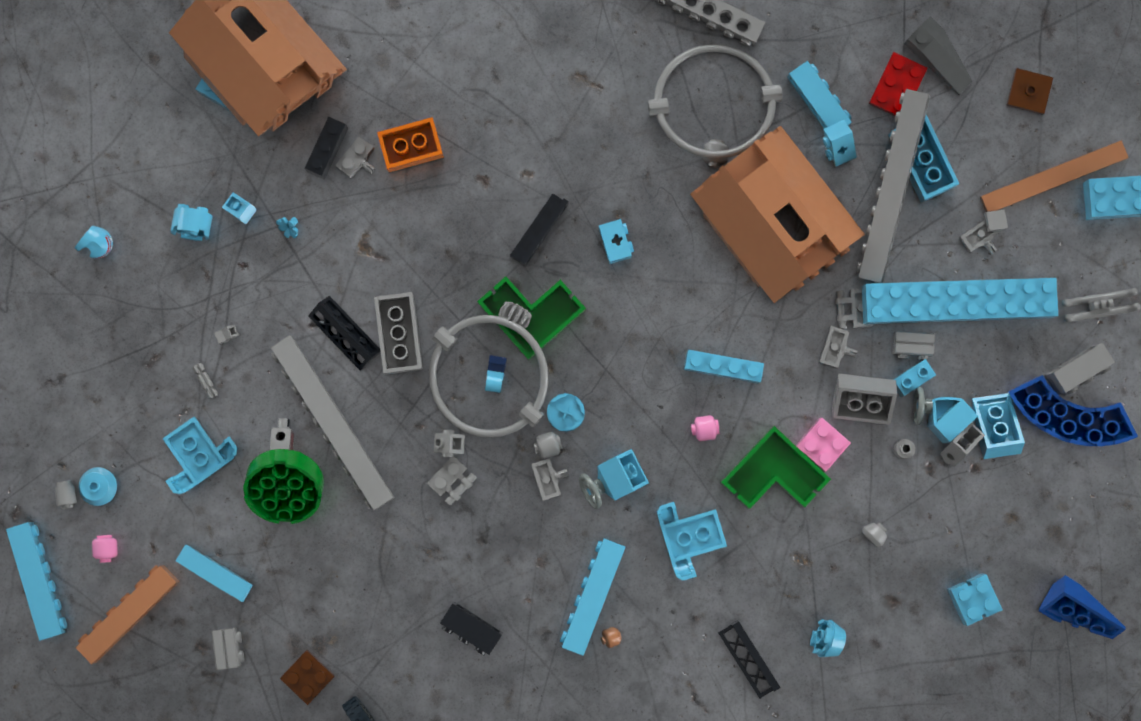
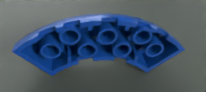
[1008,375,1138,446]

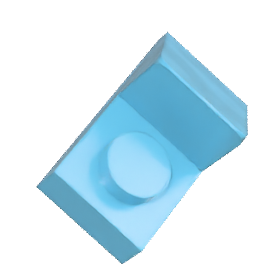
[222,192,256,224]

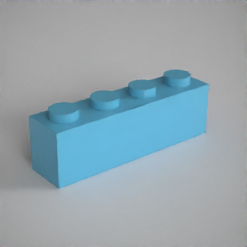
[787,61,852,129]
[684,350,764,384]

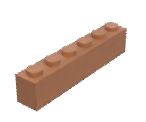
[75,565,180,664]

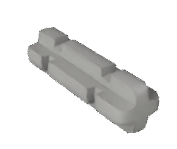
[192,363,218,399]

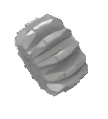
[498,302,532,329]

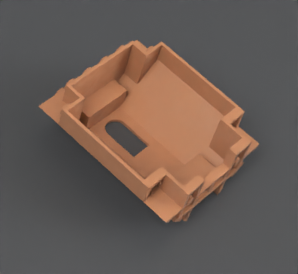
[169,0,347,137]
[690,126,865,303]

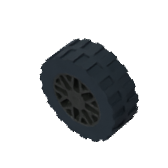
[342,696,375,721]

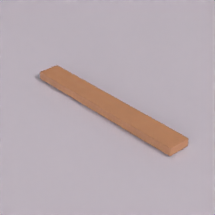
[980,140,1129,212]

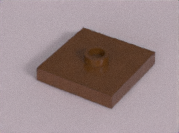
[1006,68,1054,115]

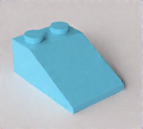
[972,393,1025,459]

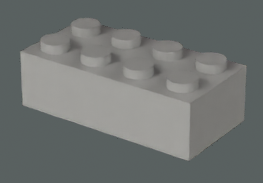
[374,292,423,375]

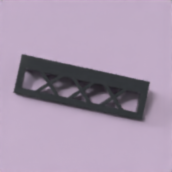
[510,193,569,267]
[308,295,381,371]
[718,620,781,699]

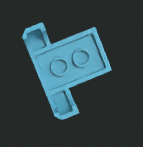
[163,417,238,494]
[657,502,727,581]

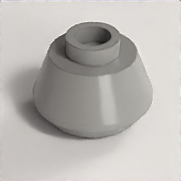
[862,523,887,547]

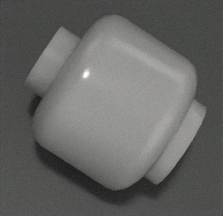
[702,139,729,168]
[533,431,563,459]

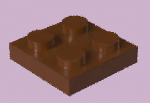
[280,650,335,705]

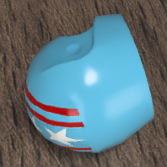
[75,225,113,259]

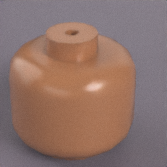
[601,627,621,648]

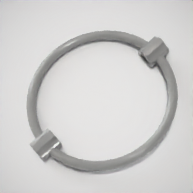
[648,44,782,159]
[429,315,548,438]

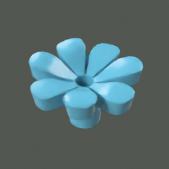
[276,217,298,238]

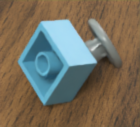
[913,387,978,443]
[579,449,649,509]

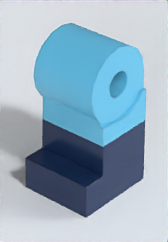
[485,355,507,393]

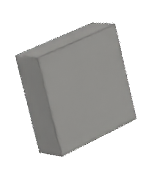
[984,209,1008,232]

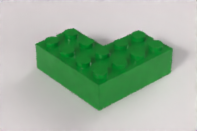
[477,277,586,361]
[720,426,831,509]

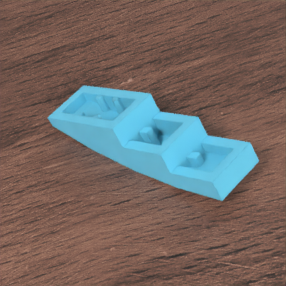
[176,544,253,602]

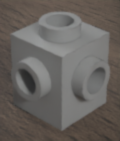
[434,430,465,457]

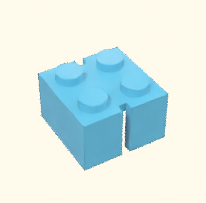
[947,574,1003,626]

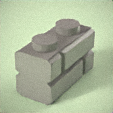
[892,331,935,360]
[211,627,244,670]

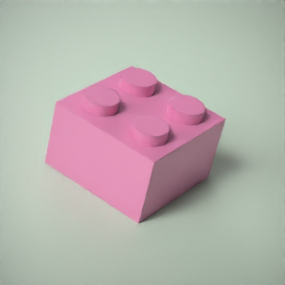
[795,418,851,472]

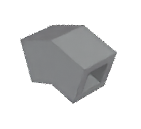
[214,325,239,345]

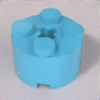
[170,204,213,241]

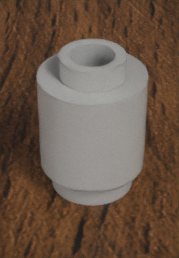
[893,439,916,459]
[55,481,77,509]

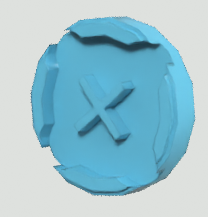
[547,393,585,432]

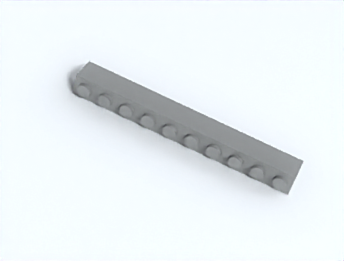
[857,89,931,283]
[271,335,395,510]

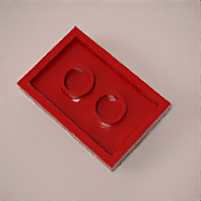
[869,52,928,116]

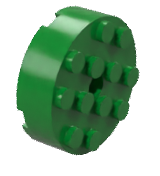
[243,449,324,524]

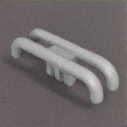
[1062,288,1141,322]

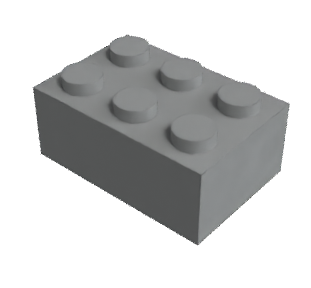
[1044,343,1115,396]
[832,374,897,425]

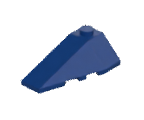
[1039,575,1126,639]

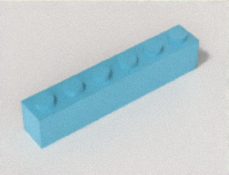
[6,522,67,641]
[560,538,625,656]

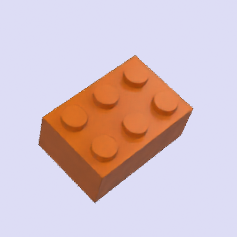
[377,117,444,173]

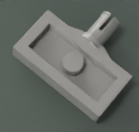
[335,136,375,178]
[959,220,1002,255]
[819,326,858,368]
[531,458,569,501]

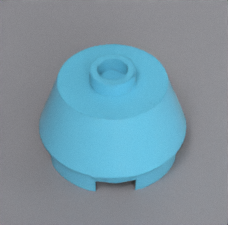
[79,467,117,506]
[810,619,846,657]

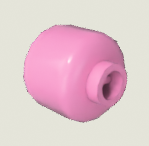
[691,415,720,442]
[92,535,118,563]

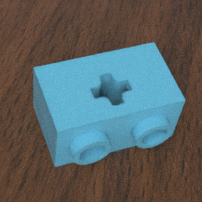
[822,120,857,167]
[599,219,634,264]
[893,359,936,397]

